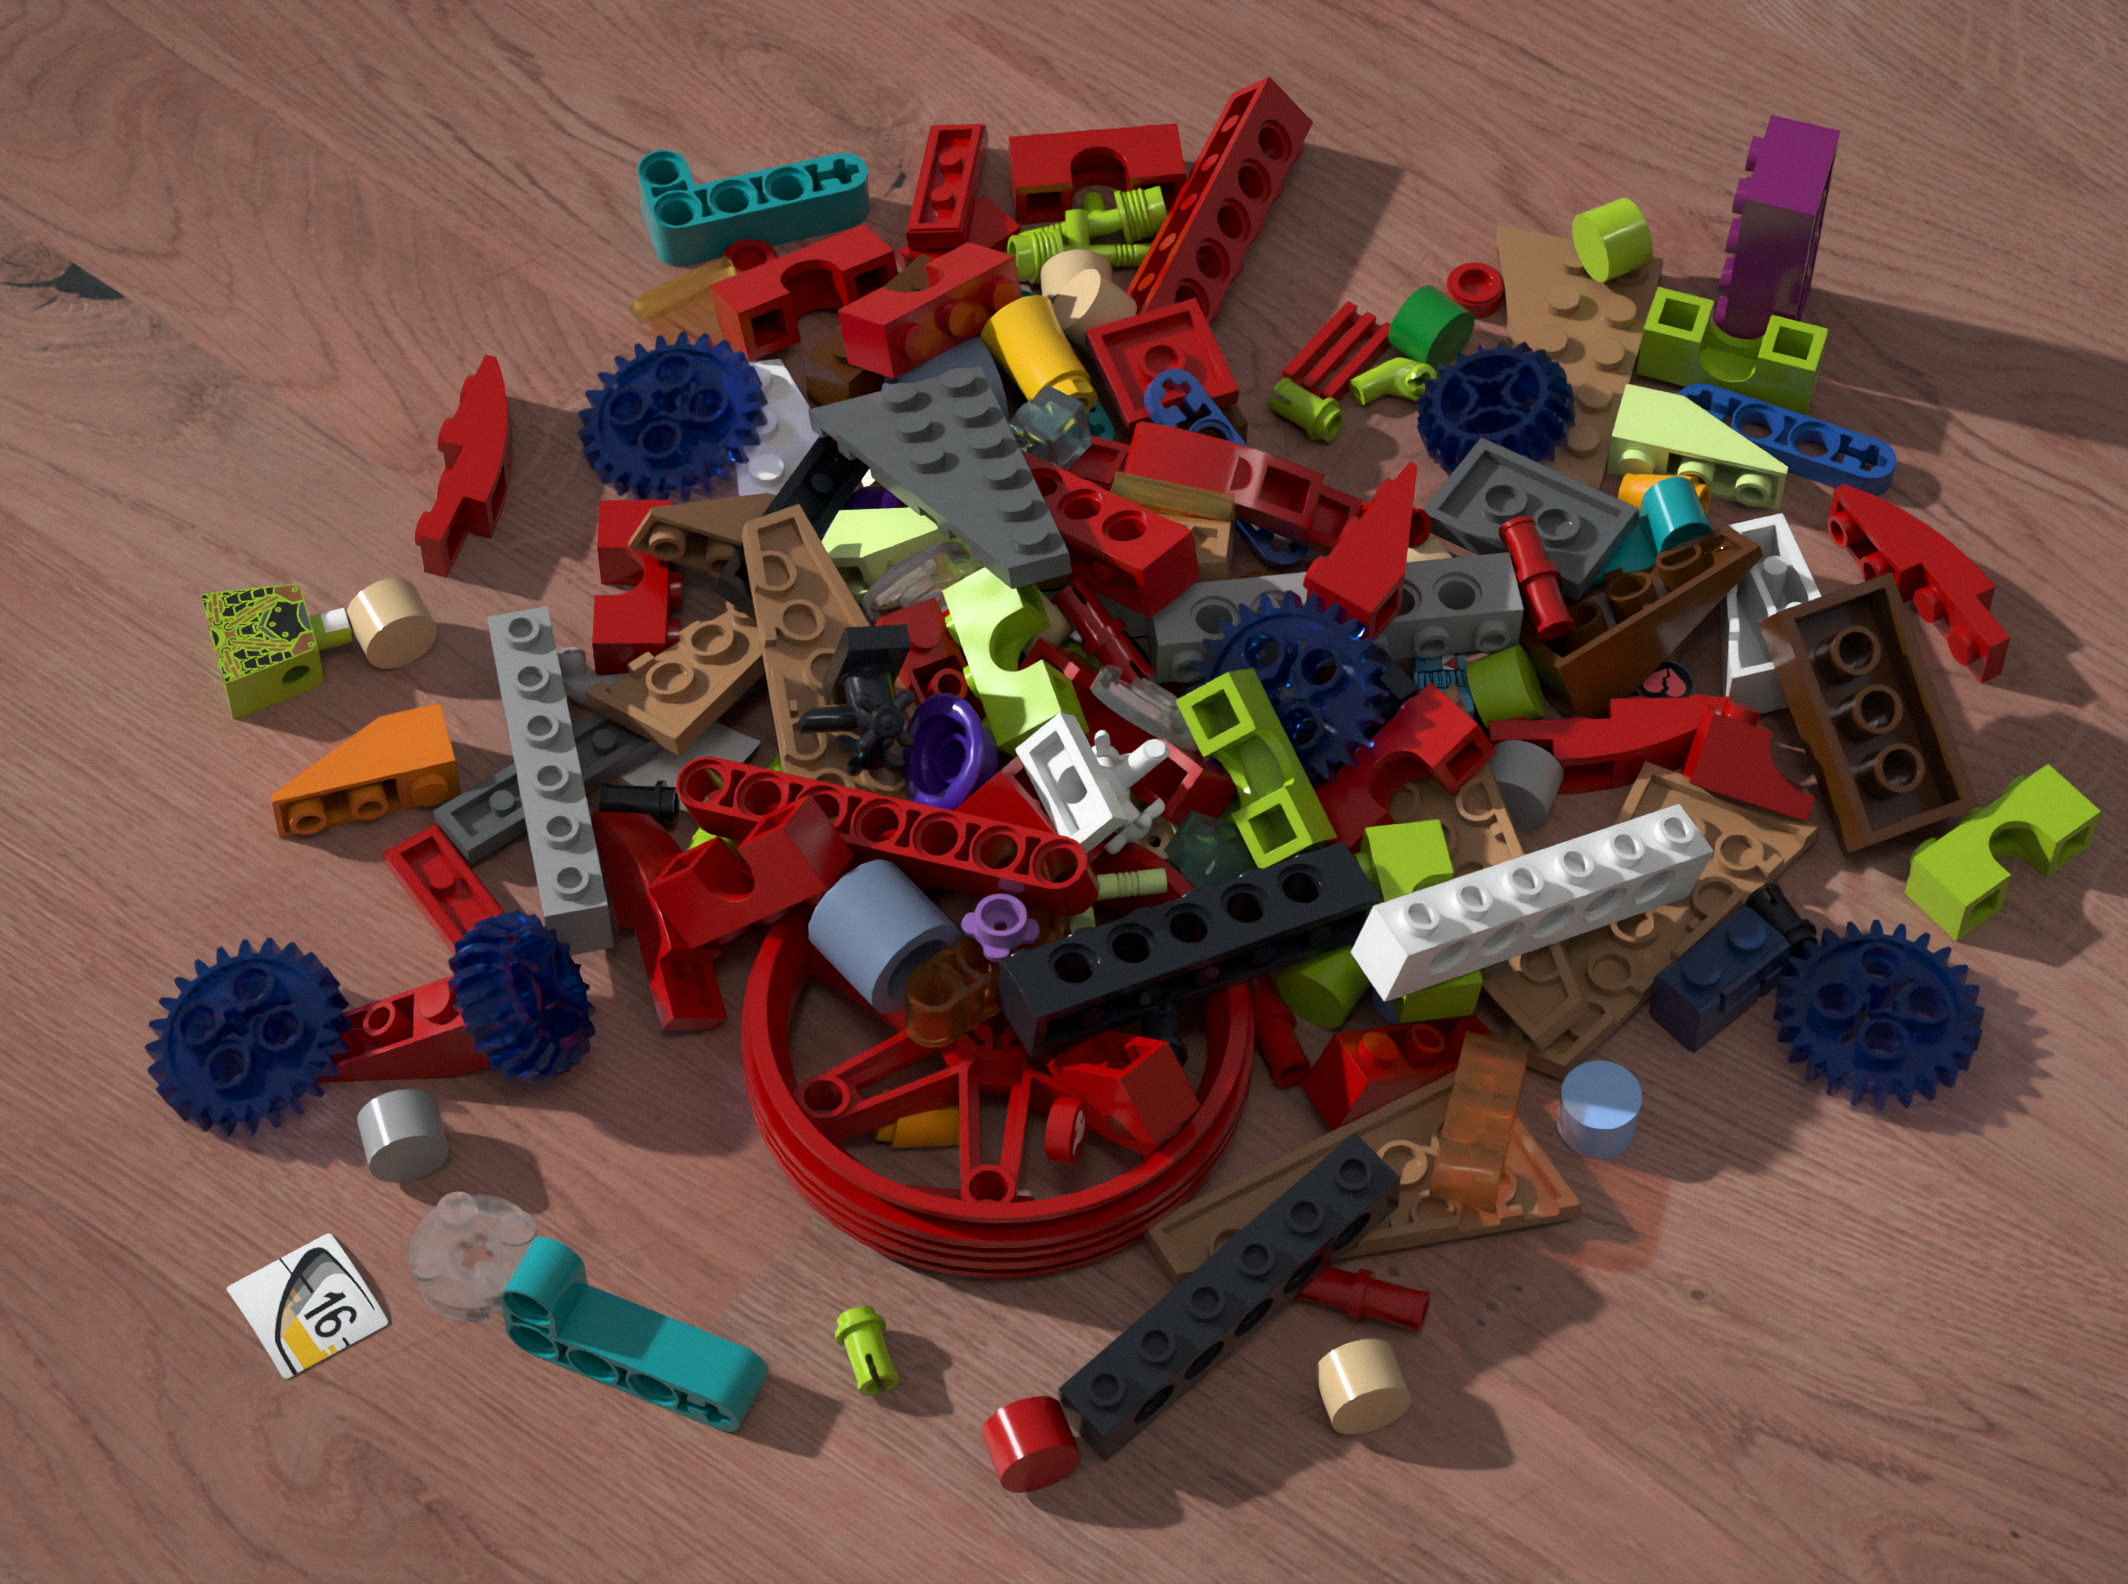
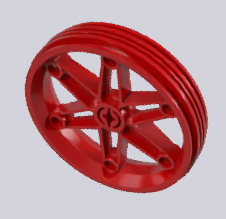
[742,829,1255,1278]

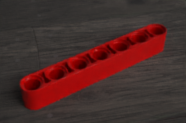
[676,756,1100,916]

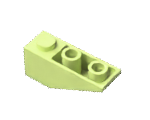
[1606,384,1788,511]
[821,507,983,603]

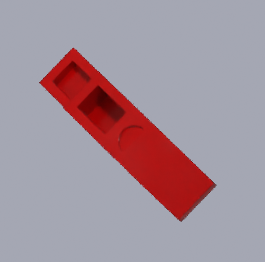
[415,355,512,578]
[1122,421,1363,556]
[1827,484,2010,684]
[1487,695,1733,795]
[590,812,727,1030]

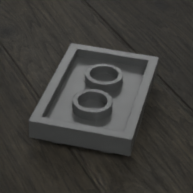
[1423,437,1639,601]

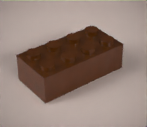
[1758,572,1979,855]

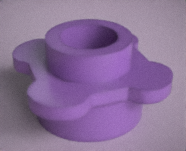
[961,894,1039,962]

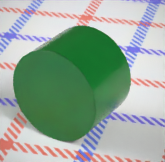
[1388,285,1475,373]

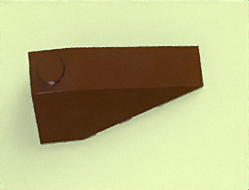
[1518,526,1763,719]

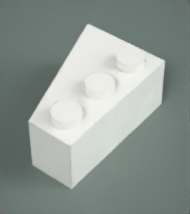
[1719,513,1822,714]

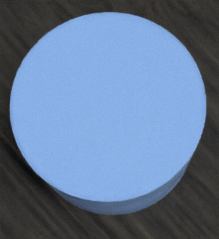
[1556,1061,1642,1159]

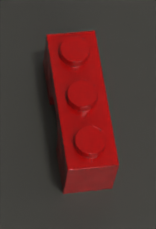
[1009,123,1186,225]
[710,224,898,363]
[838,242,1022,379]
[592,500,683,676]
[1314,682,1497,854]
[647,794,855,950]

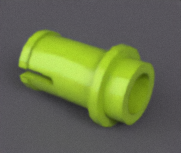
[1267,377,1345,442]
[835,1306,900,1396]

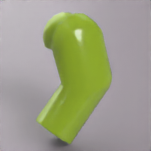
[1349,357,1439,406]

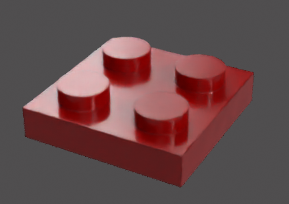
[1085,298,1239,436]

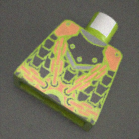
[201,584,353,719]

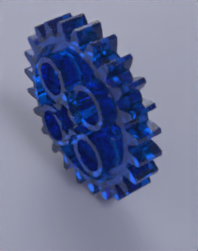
[578,332,768,502]
[1187,590,1390,789]
[1773,920,1984,1110]
[145,938,352,1137]

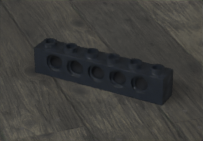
[995,841,1381,1058]
[1058,1132,1400,1462]

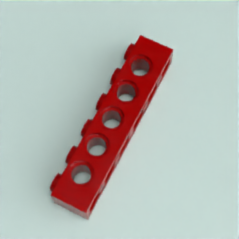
[1126,76,1313,325]
[1020,449,1200,618]

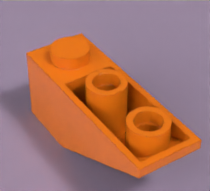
[270,703,461,838]

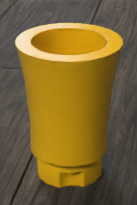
[980,295,1098,428]

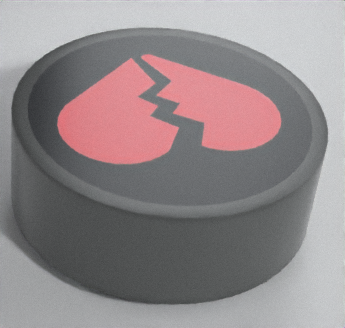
[1633,659,1696,698]

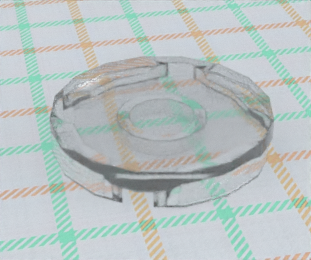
[860,541,978,626]
[1090,665,1198,751]

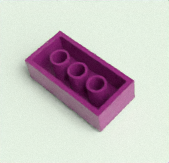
[1714,115,1840,339]

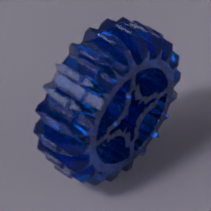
[1417,339,1576,477]
[447,910,596,1085]

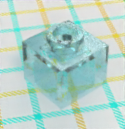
[1009,385,1092,471]
[1164,810,1258,888]

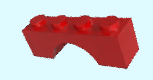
[1018,637,1238,836]

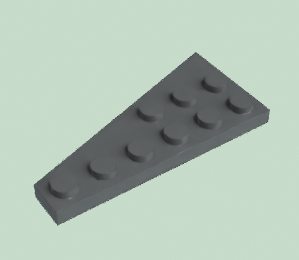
[808,366,1072,589]

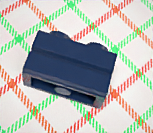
[1649,906,1790,1052]

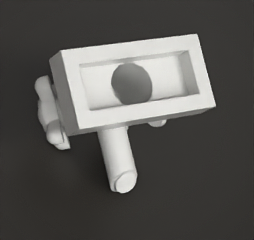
[1015,712,1170,854]

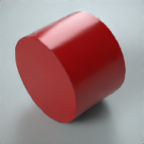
[982,1396,1081,1493]

